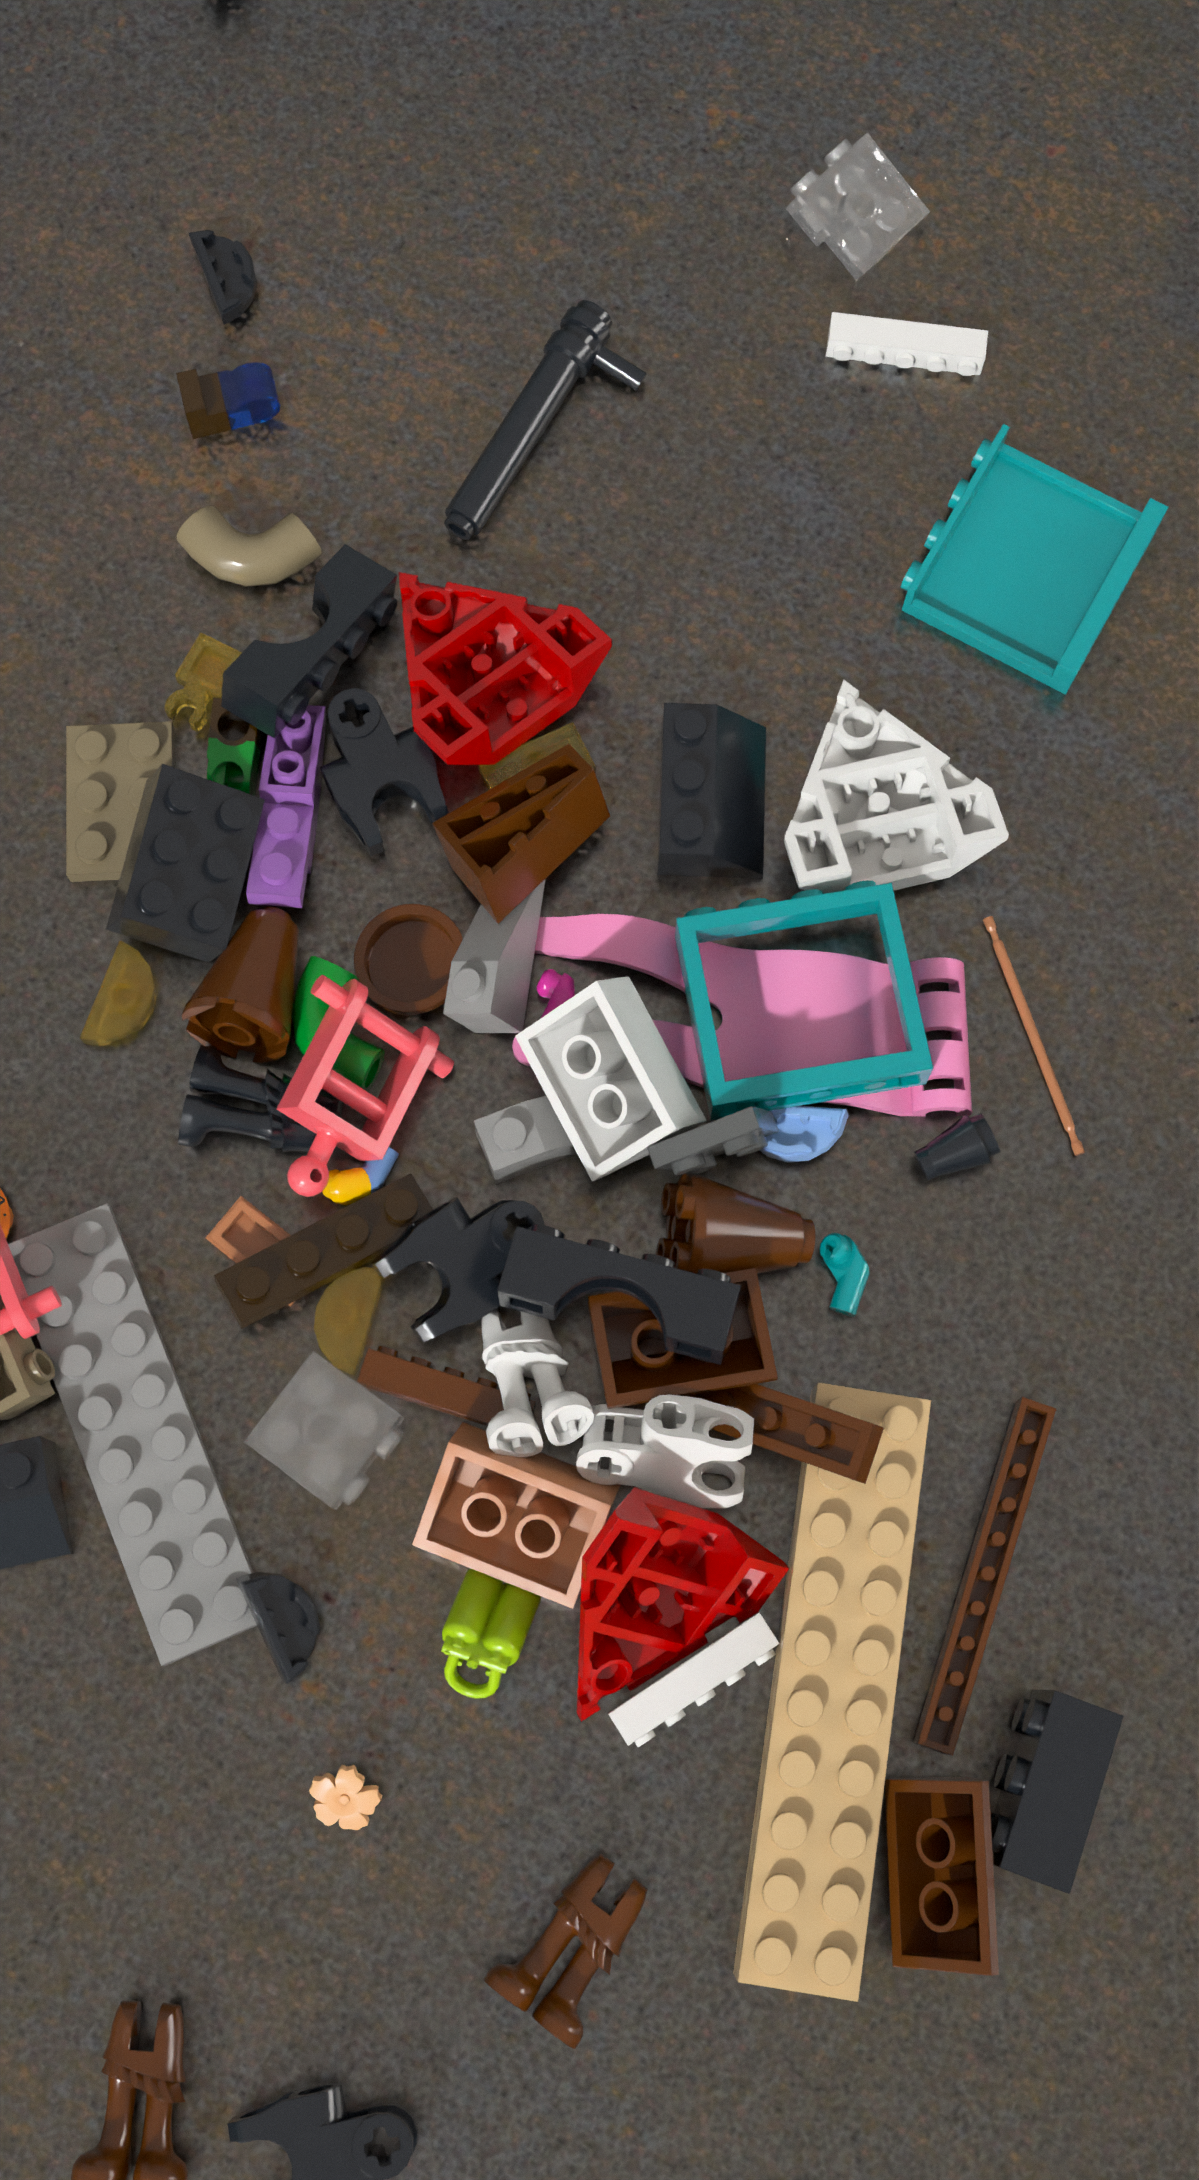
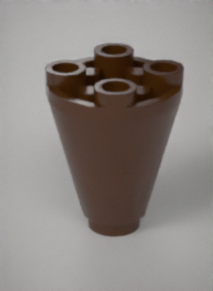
[656,1174,815,1274]

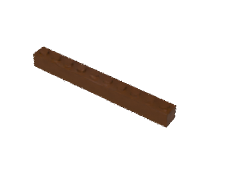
[913,1397,1056,1756]

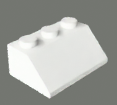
[515,976,707,1181]

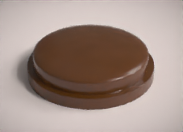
[354,904,463,1015]

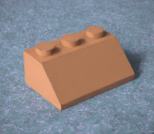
[412,1422,620,1609]

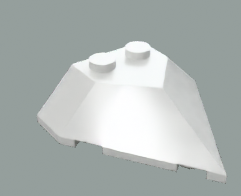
[784,680,1009,894]

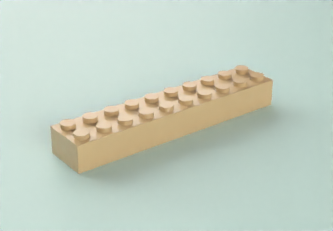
[733,1383,931,2002]

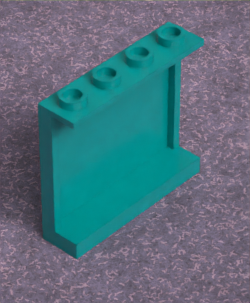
[900,424,1169,695]

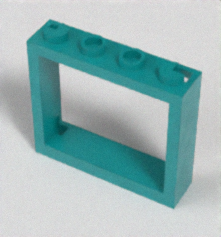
[675,880,933,1121]

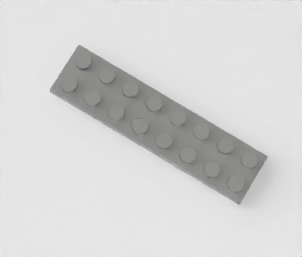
[8,1203,257,1666]

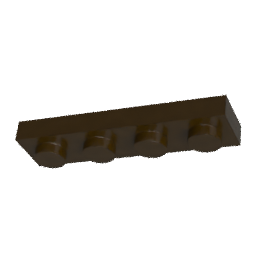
[214,1173,433,1329]

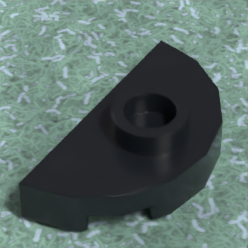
[189,230,257,325]
[236,1572,320,1684]

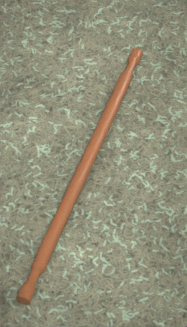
[983,916,1085,1156]

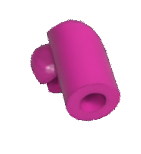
[537,969,575,1019]

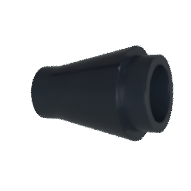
[914,1113,1001,1181]

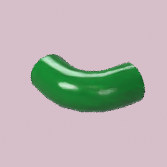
[292,956,385,1092]

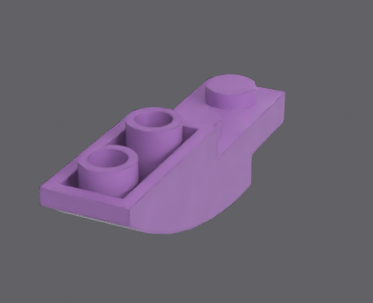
[246,705,326,908]

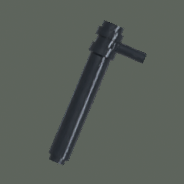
[444,300,647,540]

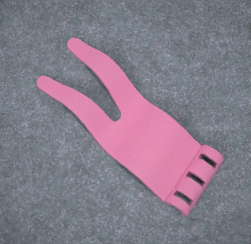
[512,914,972,1116]

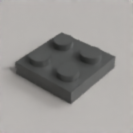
[647,1106,779,1176]

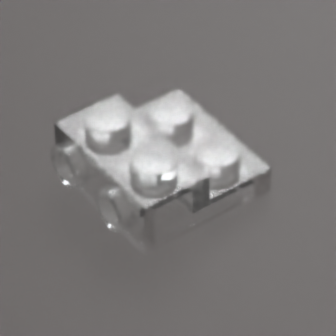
[786,133,930,280]
[244,1351,404,1511]

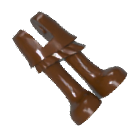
[483,1854,648,2049]
[71,2001,188,2180]

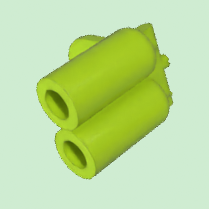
[441,1569,541,1699]

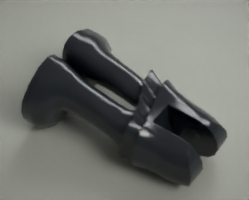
[178,1045,344,1152]

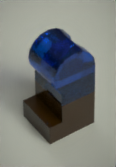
[176,362,280,439]

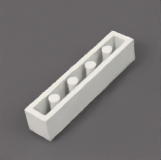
[826,312,988,376]
[608,1613,780,1747]

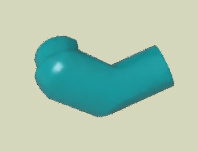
[819,1233,870,1317]

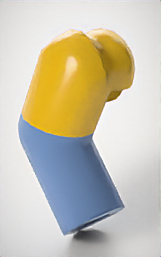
[322,1147,399,1206]

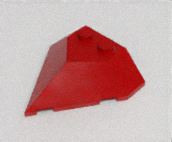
[398,572,612,765]
[577,1487,789,1722]

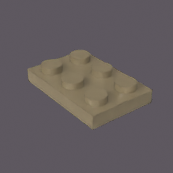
[66,721,175,882]

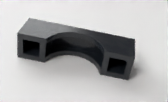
[221,544,398,738]
[497,1224,741,1365]

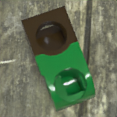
[207,697,266,796]

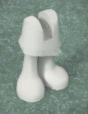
[482,1308,594,1457]

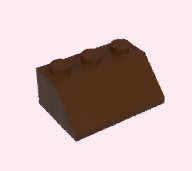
[588,1268,778,1409]
[885,1776,999,1976]

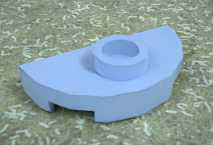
[760,1106,849,1163]

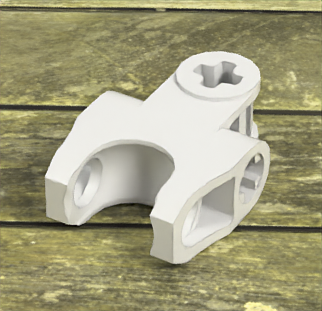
[576,1395,754,1508]

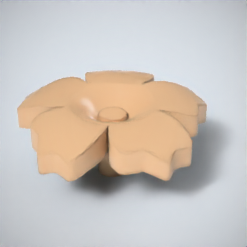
[309,1764,382,1830]

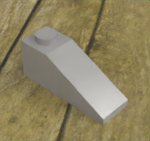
[443,880,545,1033]
[474,1096,577,1185]

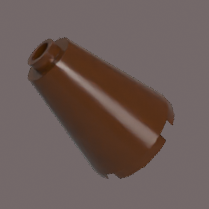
[182,907,299,1063]

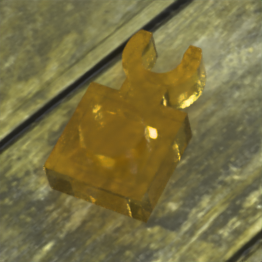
[165,632,242,732]

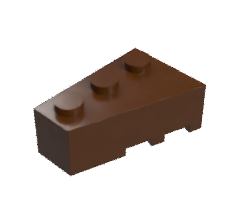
[432,744,610,924]

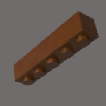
[357,1346,536,1427]

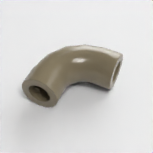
[177,506,322,587]

